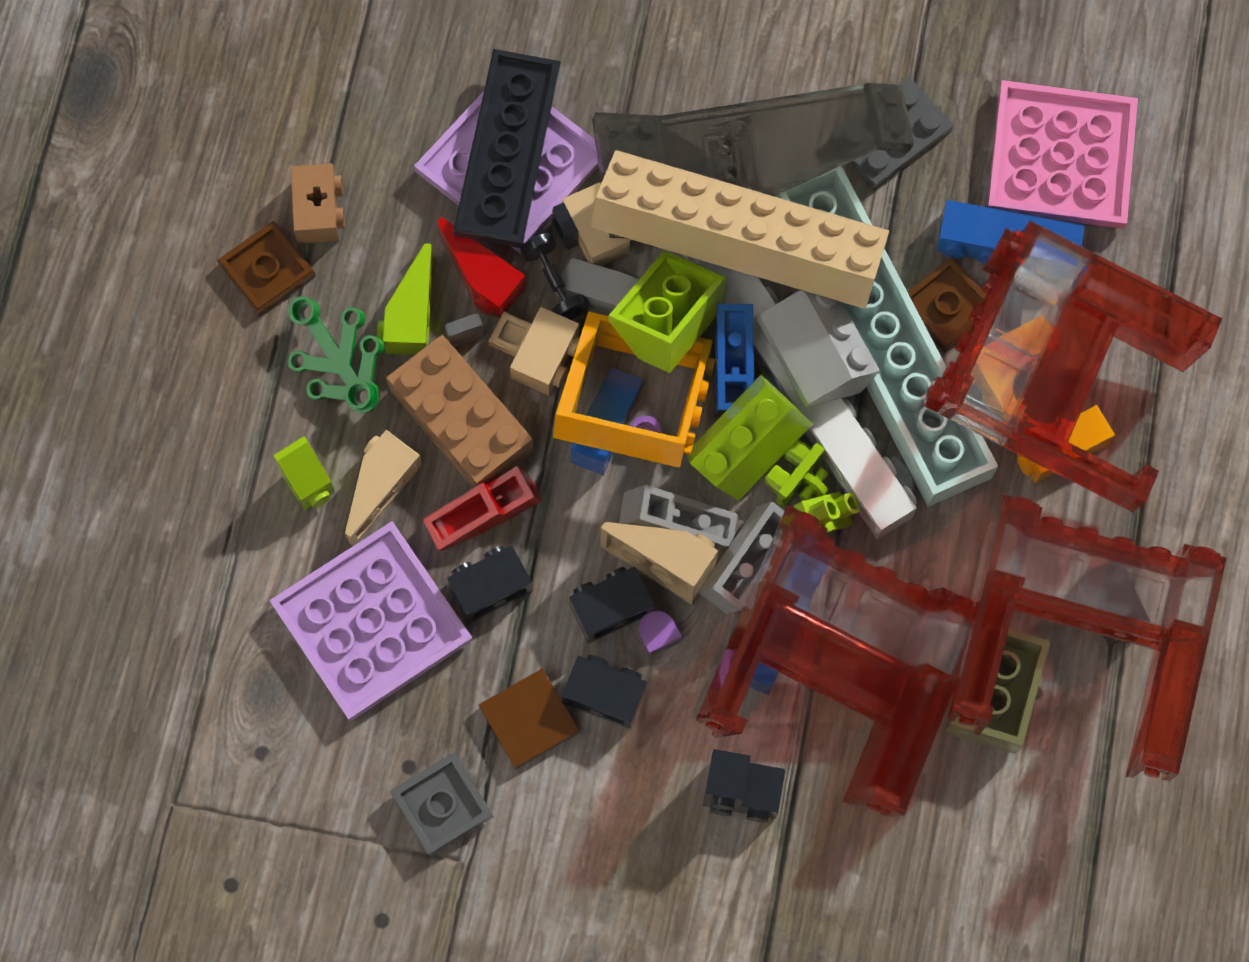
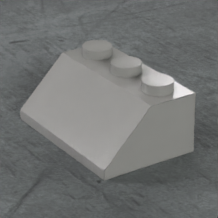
[756,290,880,408]

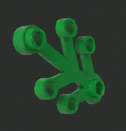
[288,296,384,414]

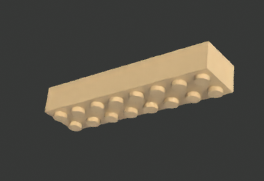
[591,150,889,309]

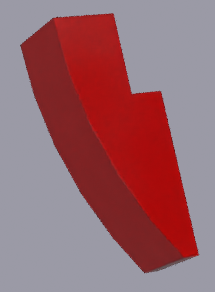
[423,466,542,551]

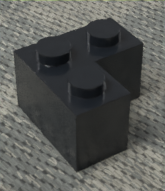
[703,749,785,823]

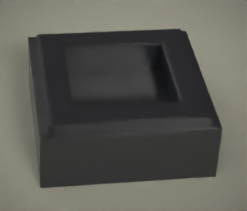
[552,202,579,249]

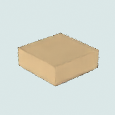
[489,311,532,357]

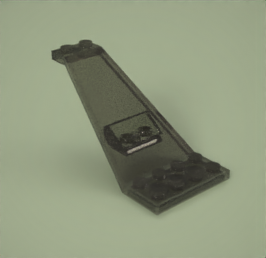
[592,83,914,239]

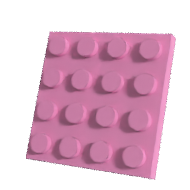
[987,80,1138,229]

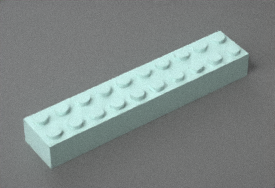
[775,162,998,507]

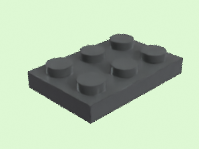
[830,77,954,189]

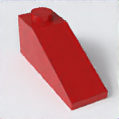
[437,217,526,319]

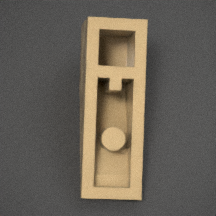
[345,430,422,546]

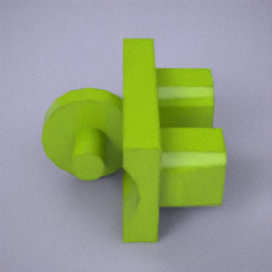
[764,440,828,508]
[794,491,861,539]

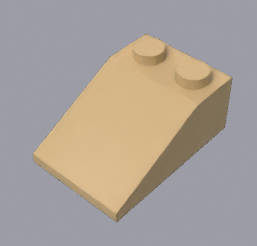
[601,522,718,605]

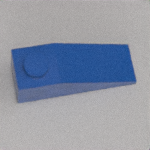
[714,304,754,417]
[571,367,644,476]

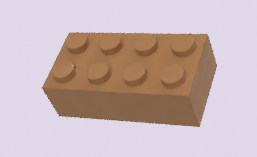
[386,334,534,488]

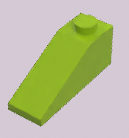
[377,244,434,355]

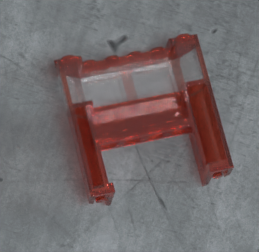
[924,221,1223,512]
[696,504,985,817]

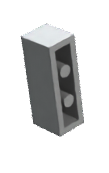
[698,501,800,614]

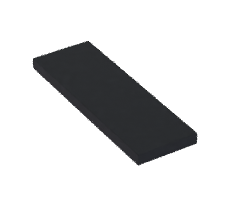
[453,49,561,249]

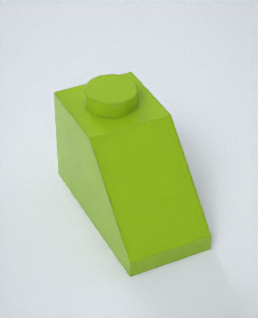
[273,436,335,510]

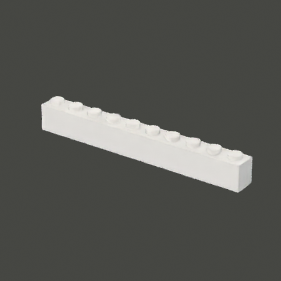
[683,255,917,540]

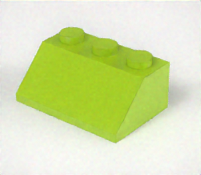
[608,250,726,373]
[687,375,813,501]

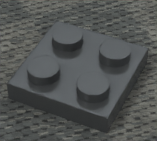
[390,752,493,857]

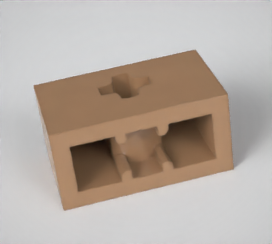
[291,163,345,244]

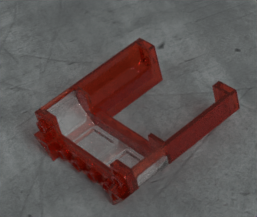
[947,494,1227,781]

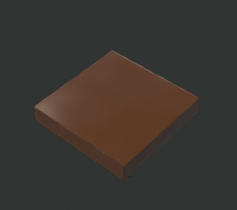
[217,221,316,316]
[907,257,998,353]
[478,668,579,770]

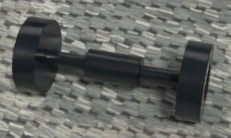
[520,233,588,320]

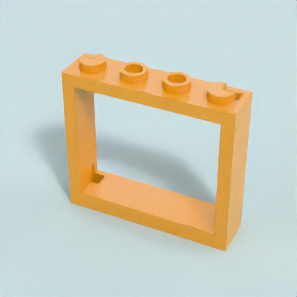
[553,311,715,468]

